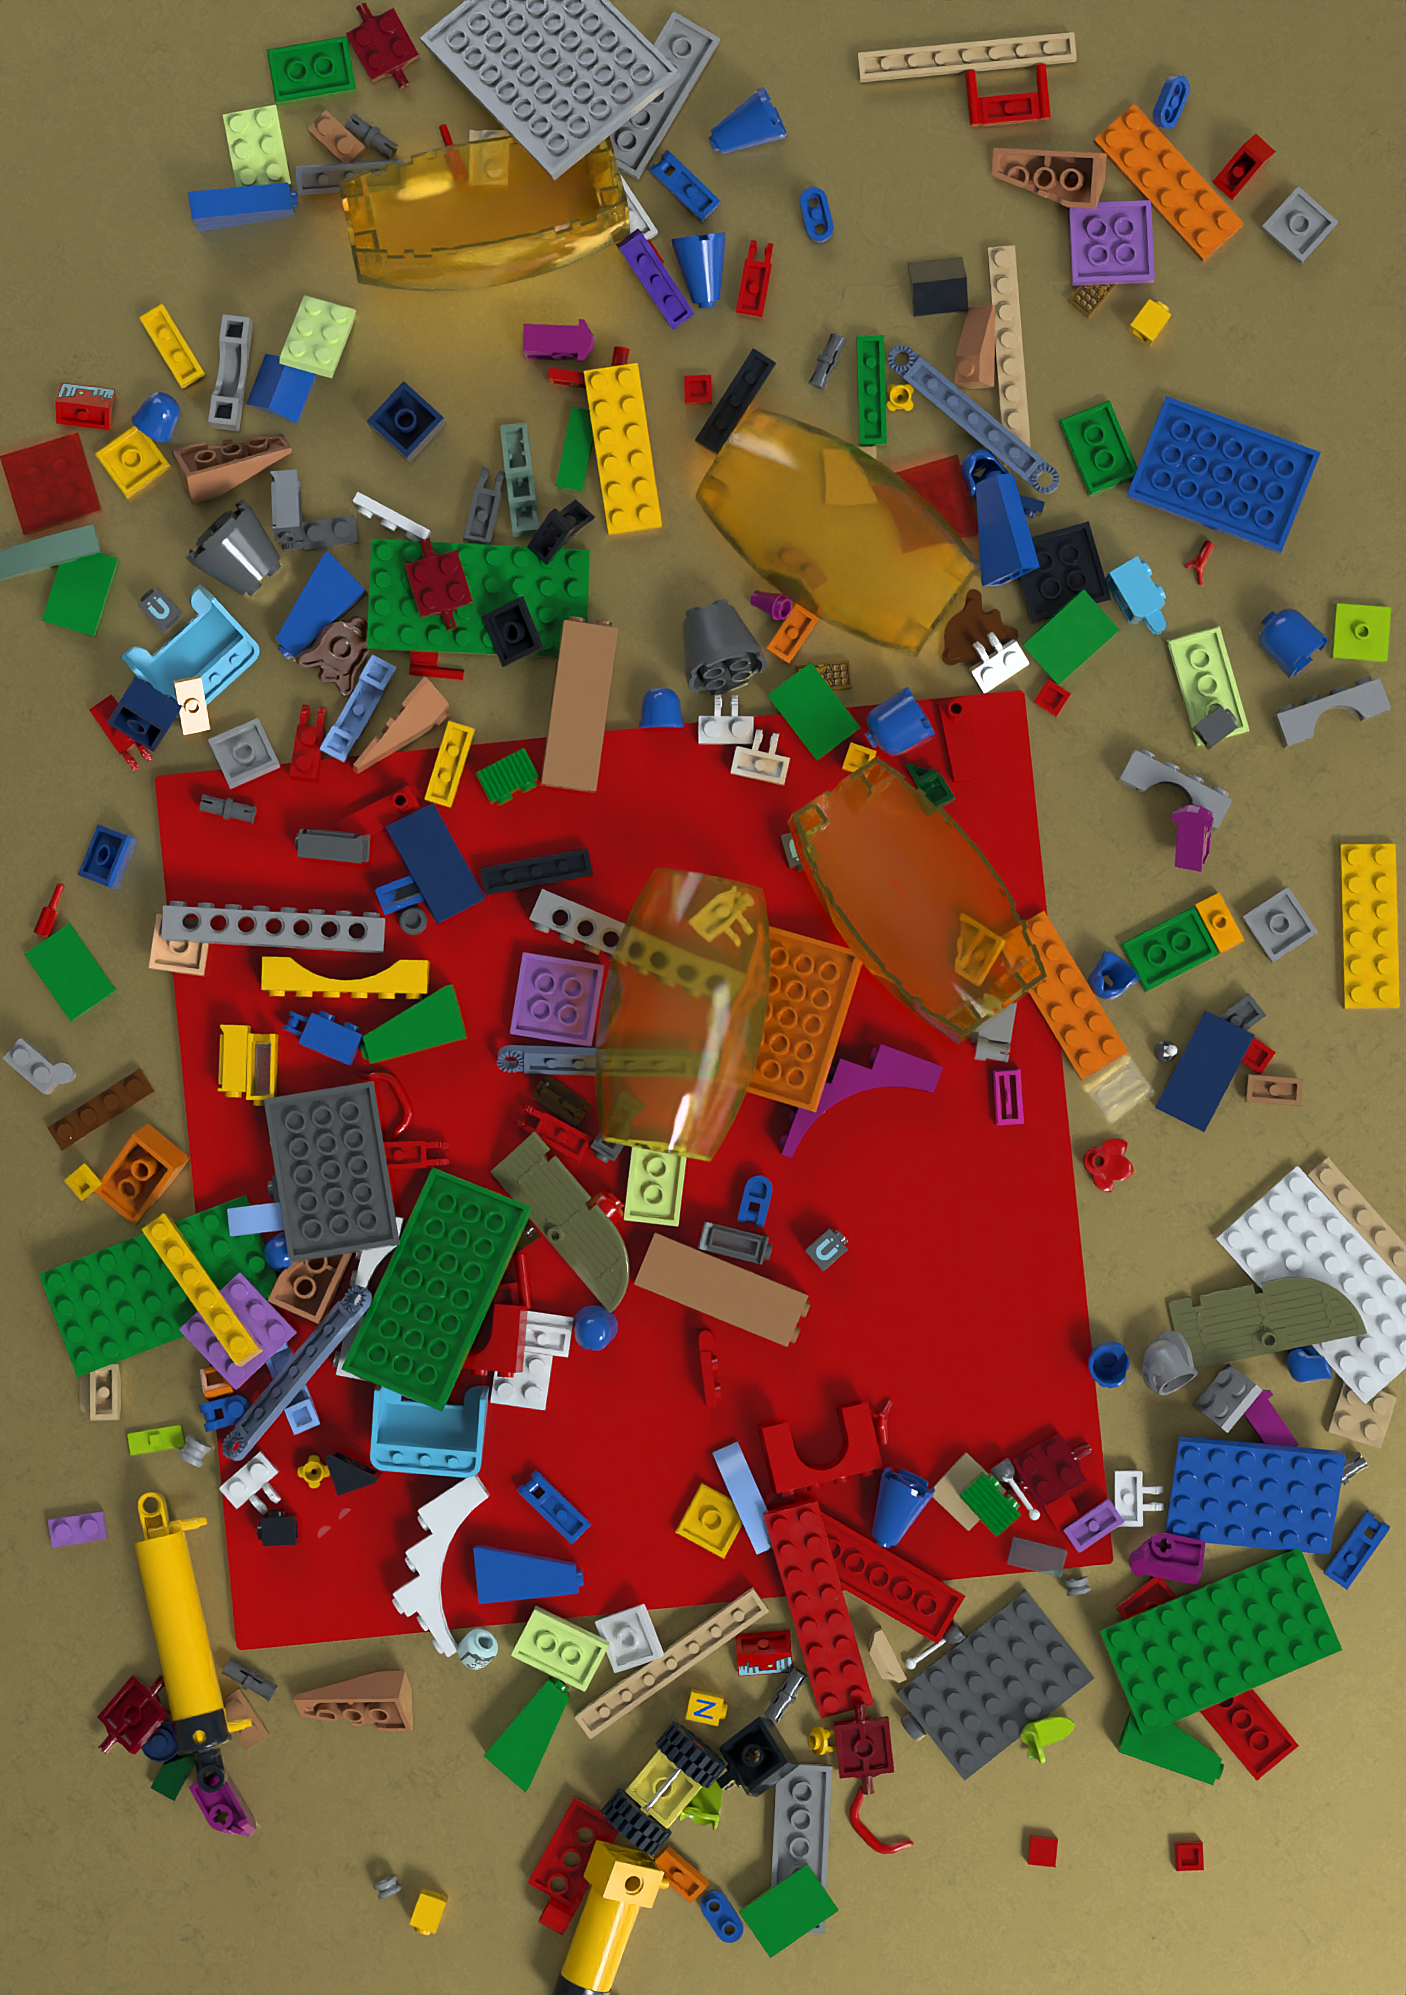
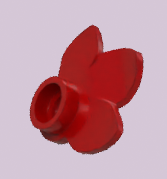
[1083,1139,1134,1192]

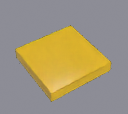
[95,425,171,499]
[675,1483,743,1559]

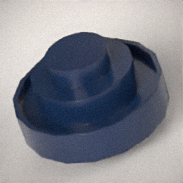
[141,1720,178,1762]

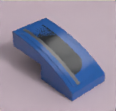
[375,876,423,915]

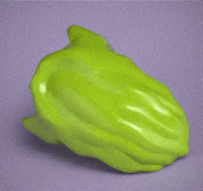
[1021,1716,1075,1764]
[679,1776,722,1830]

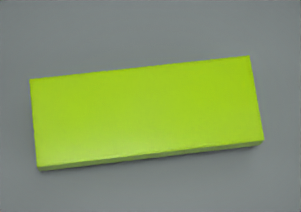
[127,1424,185,1455]

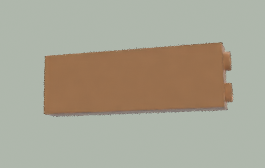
[540,616,618,793]
[634,1232,811,1347]

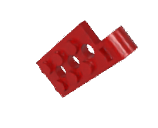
[527,1797,619,1935]

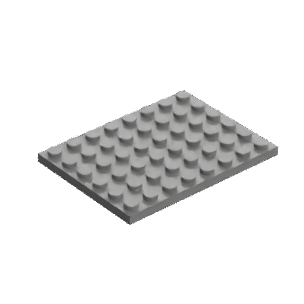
[420,0,681,180]

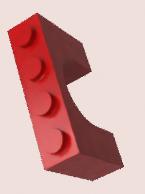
[462,1304,528,1378]
[757,1401,883,1497]

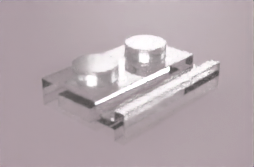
[1087,1059,1155,1124]

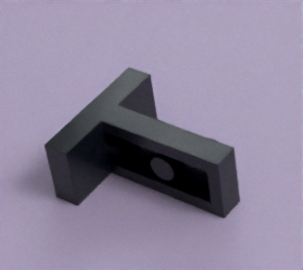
[527,499,596,565]

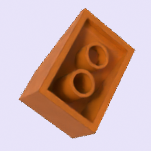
[94,1123,190,1226]

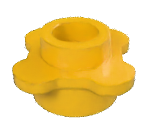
[887,384,914,411]
[297,1455,330,1488]

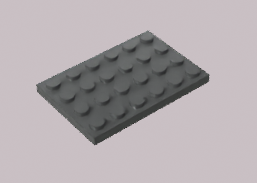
[264,1081,400,1263]
[896,1590,1095,1781]

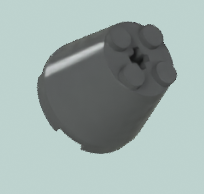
[185,499,281,596]
[683,599,767,695]

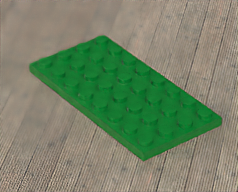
[367,539,590,658]
[341,1167,533,1412]
[39,1195,278,1377]
[1098,1549,1342,1736]

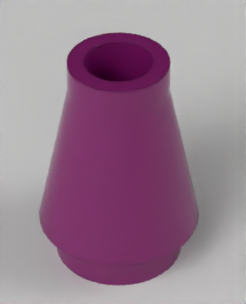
[750,590,792,620]

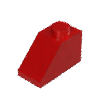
[1212,134,1276,200]

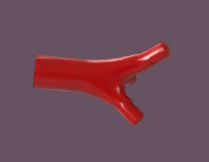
[1184,540,1215,585]
[869,1400,893,1445]

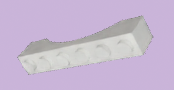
[333,1216,405,1381]

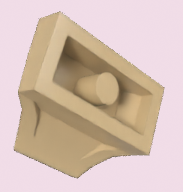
[80,1364,121,1421]
[867,1626,907,1683]

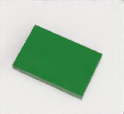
[267,36,356,105]
[1059,400,1137,497]
[42,553,119,638]
[1022,589,1119,685]
[767,662,860,761]
[1120,906,1219,992]
[24,923,117,1022]
[739,1863,839,1958]

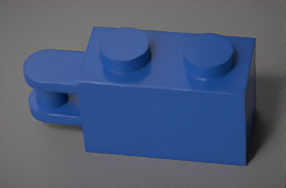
[283,1010,364,1066]

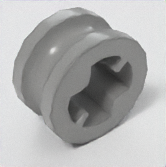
[1064,1576,1091,1596]
[373,1875,402,1899]

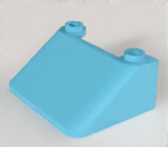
[121,583,260,719]
[370,1385,489,1478]

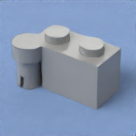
[970,994,1017,1063]
[2,1038,76,1095]

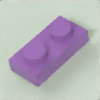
[1063,1498,1124,1553]
[48,1511,108,1548]

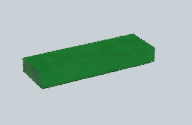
[556,406,594,493]

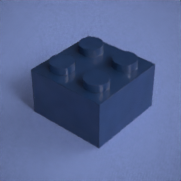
[367,381,446,464]
[107,676,183,752]

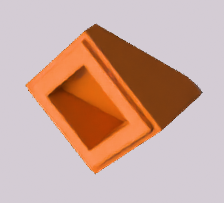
[199,1366,234,1401]

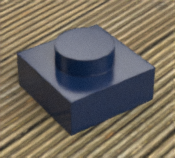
[1019,495,1045,519]

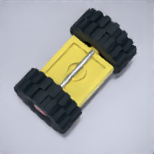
[601,1721,726,1856]

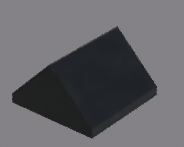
[908,257,968,317]
[482,596,544,667]
[325,1449,382,1496]

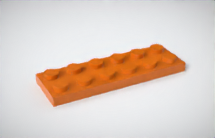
[1093,103,1244,262]
[1002,911,1129,1080]

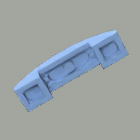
[320,654,396,763]
[227,1202,284,1237]
[266,1342,320,1435]
[713,1442,773,1555]

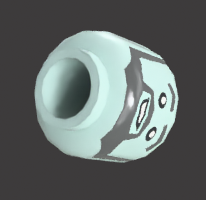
[457,1628,498,1670]

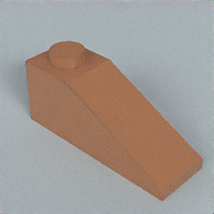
[955,305,995,389]

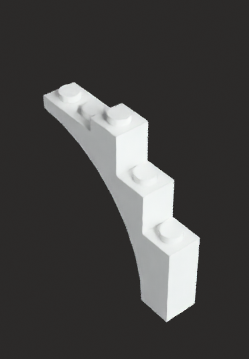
[392,1474,490,1657]

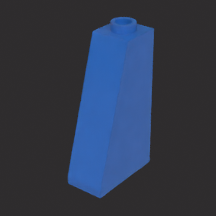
[188,182,299,232]
[976,471,1040,587]
[276,551,368,660]
[473,1545,584,1604]

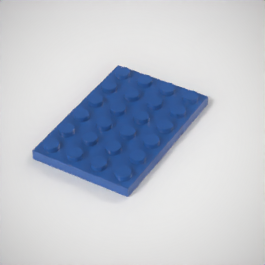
[1126,396,1321,555]
[1164,1436,1346,1555]

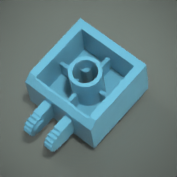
[1105,556,1167,635]

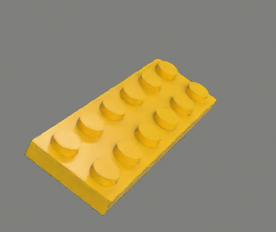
[584,363,662,535]
[1339,844,1400,1009]

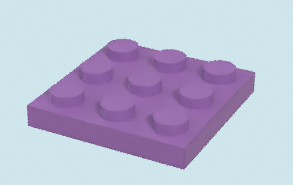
[1068,200,1155,286]
[510,952,605,1047]
[179,1272,297,1390]

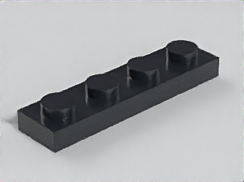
[695,348,776,456]
[480,848,593,896]

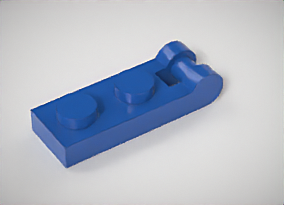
[648,150,721,223]
[517,1470,592,1544]
[1323,1510,1390,1590]

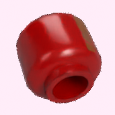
[586,1190,624,1224]

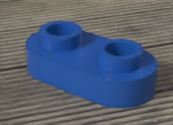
[1153,75,1190,129]
[800,187,834,243]
[701,1890,743,1943]

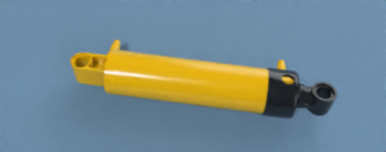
[134,1492,252,1793]

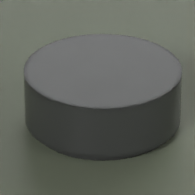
[399,907,427,935]
[901,1713,926,1741]

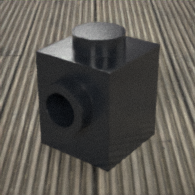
[257,1510,299,1546]

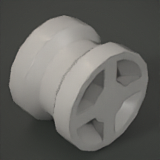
[177,1434,212,1467]

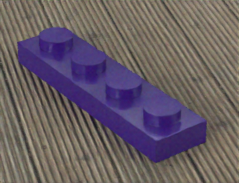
[616,229,695,330]

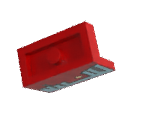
[55,383,116,430]
[735,1630,793,1676]

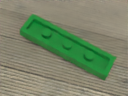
[856,335,887,446]

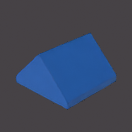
[246,354,317,424]
[78,824,138,891]

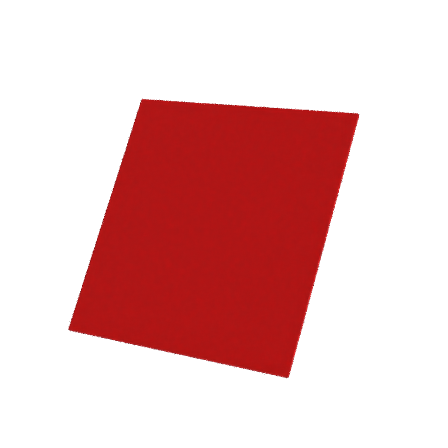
[155,690,1114,1650]

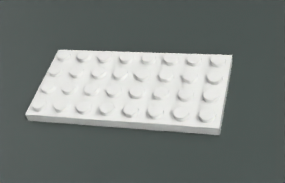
[1215,1166,1406,1404]

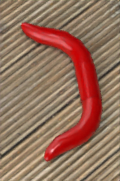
[358,1070,413,1142]
[849,1787,914,1854]

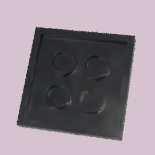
[1018,521,1111,623]

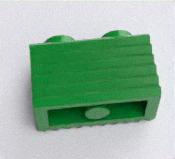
[475,748,540,806]
[958,1472,1021,1537]

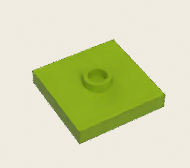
[1331,603,1391,663]

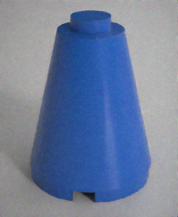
[709,87,787,154]
[672,232,726,308]
[871,1467,935,1548]

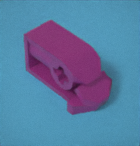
[523,319,595,362]
[1171,804,1214,872]
[1242,1390,1299,1447]
[1128,1533,1206,1585]
[189,1770,257,1837]

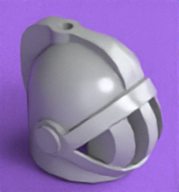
[1142,1331,1198,1396]

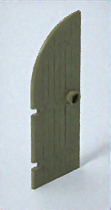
[491,1132,629,1313]
[1168,1277,1367,1369]

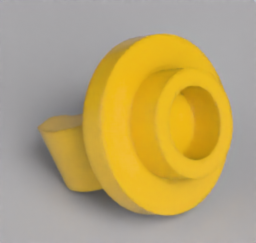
[808,1727,836,1755]

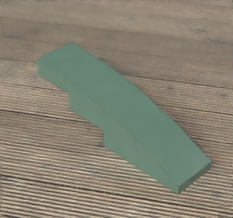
[500,422,540,537]
[0,524,101,581]

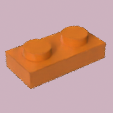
[766,603,819,665]
[654,1845,710,1904]

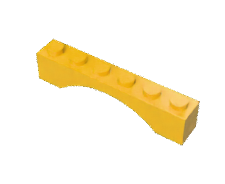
[261,957,430,1000]
[141,1213,264,1367]

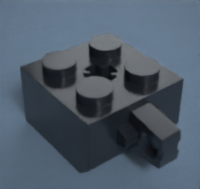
[716,1716,800,1797]

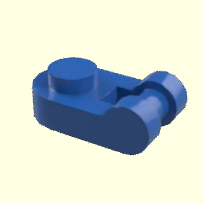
[737,1176,772,1227]
[199,1395,251,1432]

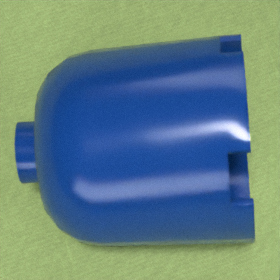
[1259,609,1329,679]
[865,687,935,755]

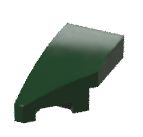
[905,763,955,813]
[151,1751,198,1801]

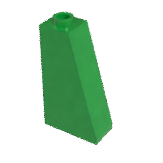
[360,984,467,1064]
[484,1676,570,1793]
[1116,1709,1224,1785]

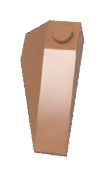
[991,148,1107,209]
[172,434,292,504]
[353,676,450,774]
[268,1253,352,1325]
[293,1670,413,1732]

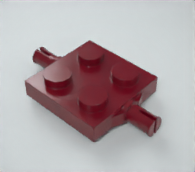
[346,3,420,89]
[404,538,473,631]
[1006,1433,1092,1508]
[97,1675,171,1755]
[833,1701,894,1795]

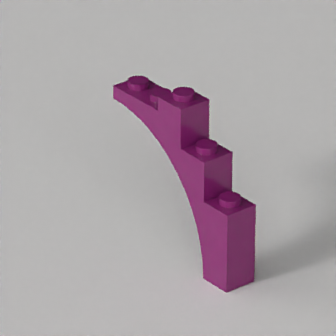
[778,1044,943,1158]

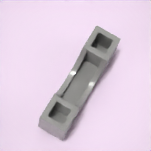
[208,314,254,432]
[1273,676,1391,748]
[1117,749,1232,831]

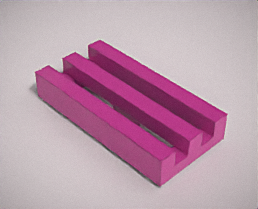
[992,1069,1024,1126]

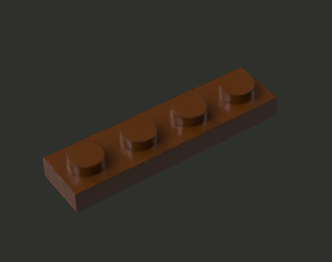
[47,1068,156,1151]

